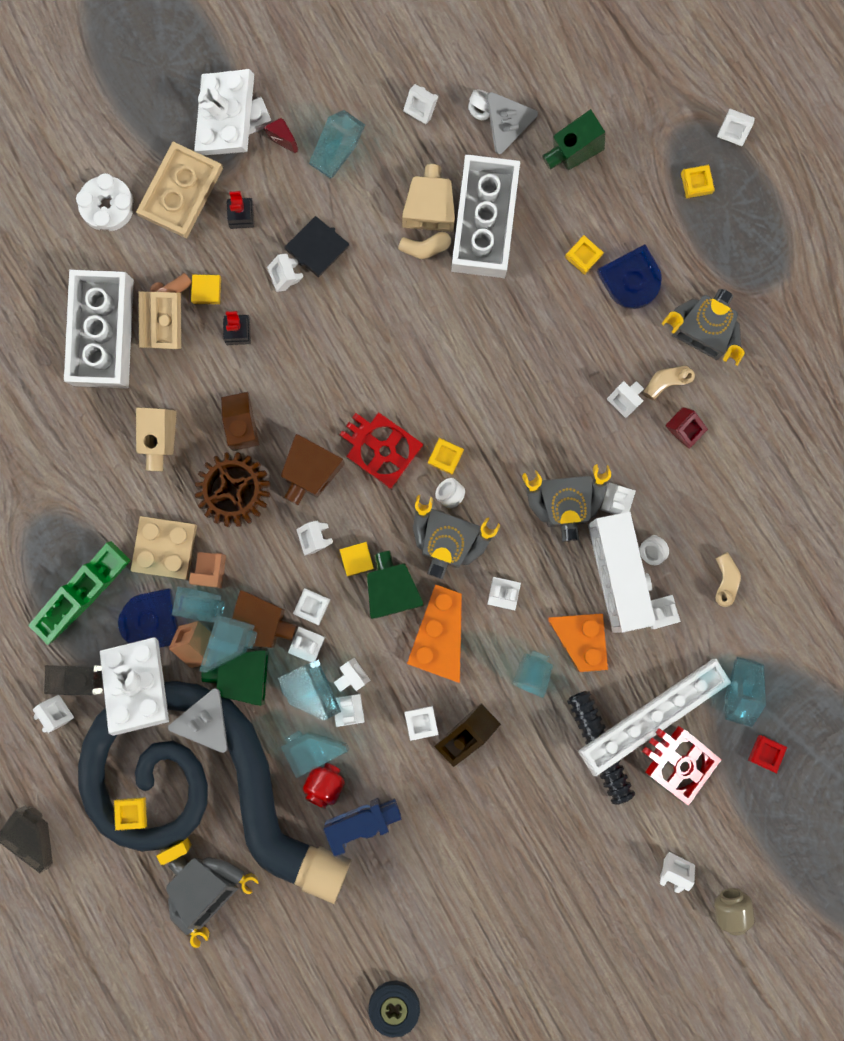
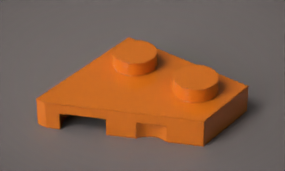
[548,613,608,672]

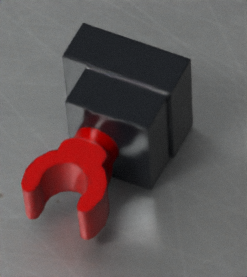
[227,191,254,229]
[223,311,251,345]

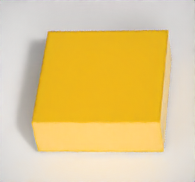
[681,165,715,198]
[565,235,604,275]
[191,275,221,305]
[427,438,464,475]
[339,542,374,577]
[114,797,147,830]
[156,837,192,865]

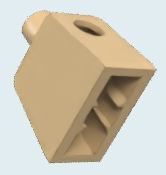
[402,164,455,232]
[136,408,177,471]

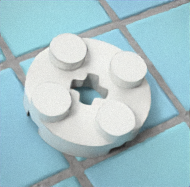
[76,173,134,231]

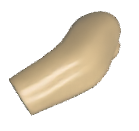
[398,232,451,259]
[643,366,695,400]
[715,552,741,607]

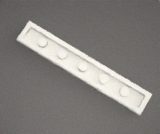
[578,659,731,776]

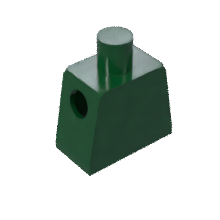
[542,109,605,170]
[367,550,424,620]
[201,650,269,706]

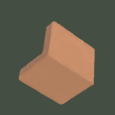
[189,552,226,588]
[169,621,220,668]

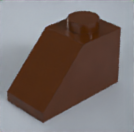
[221,392,260,451]

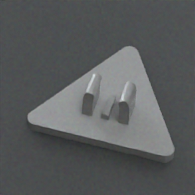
[486,92,538,154]
[168,688,228,753]

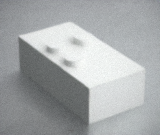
[451,154,520,278]
[64,270,134,388]
[588,512,656,633]

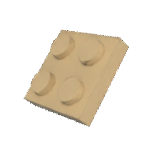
[131,516,197,580]

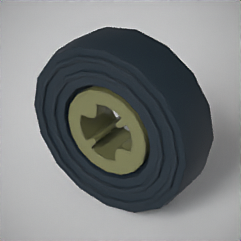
[368,981,420,1038]

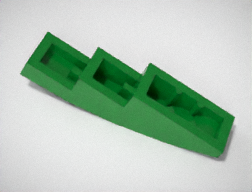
[28,541,131,645]

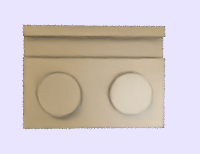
[139,291,181,349]

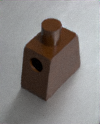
[281,434,345,506]
[225,590,297,648]

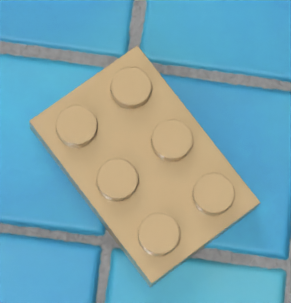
[136,142,223,239]

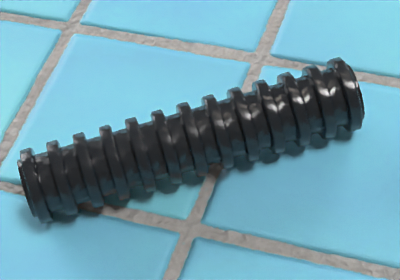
[567,691,635,805]

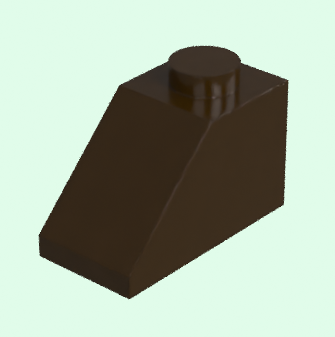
[434,703,501,767]

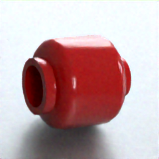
[302,763,345,809]

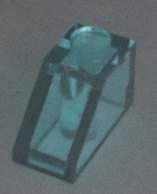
[309,110,365,179]
[172,587,224,623]
[199,615,257,673]
[512,651,553,698]
[725,657,766,727]
[278,660,341,721]
[281,730,349,778]

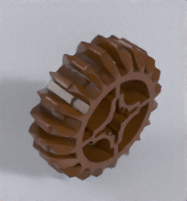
[195,452,271,527]

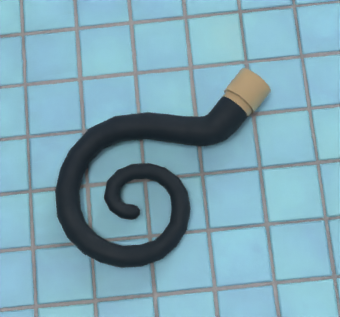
[78,681,352,904]

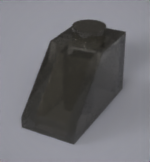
[44,665,103,695]
[0,806,53,874]

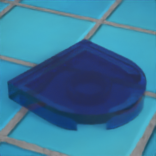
[597,244,662,309]
[118,589,178,648]

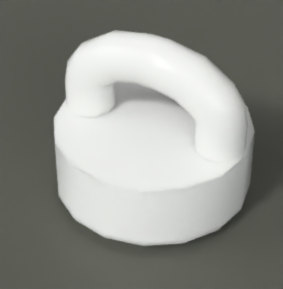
[468,89,490,120]
[435,478,465,509]
[640,535,669,566]

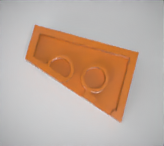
[407,584,462,683]

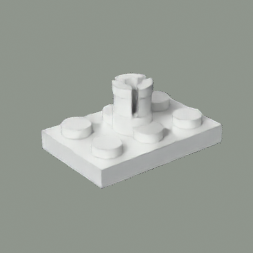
[194,69,254,156]
[100,637,169,736]

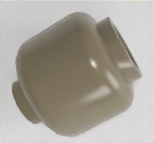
[714,888,755,936]

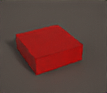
[748,735,788,773]

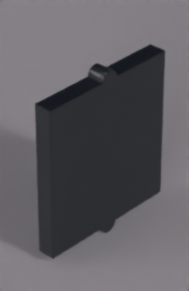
[284,216,350,278]

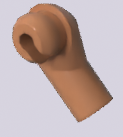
[150,273,192,293]

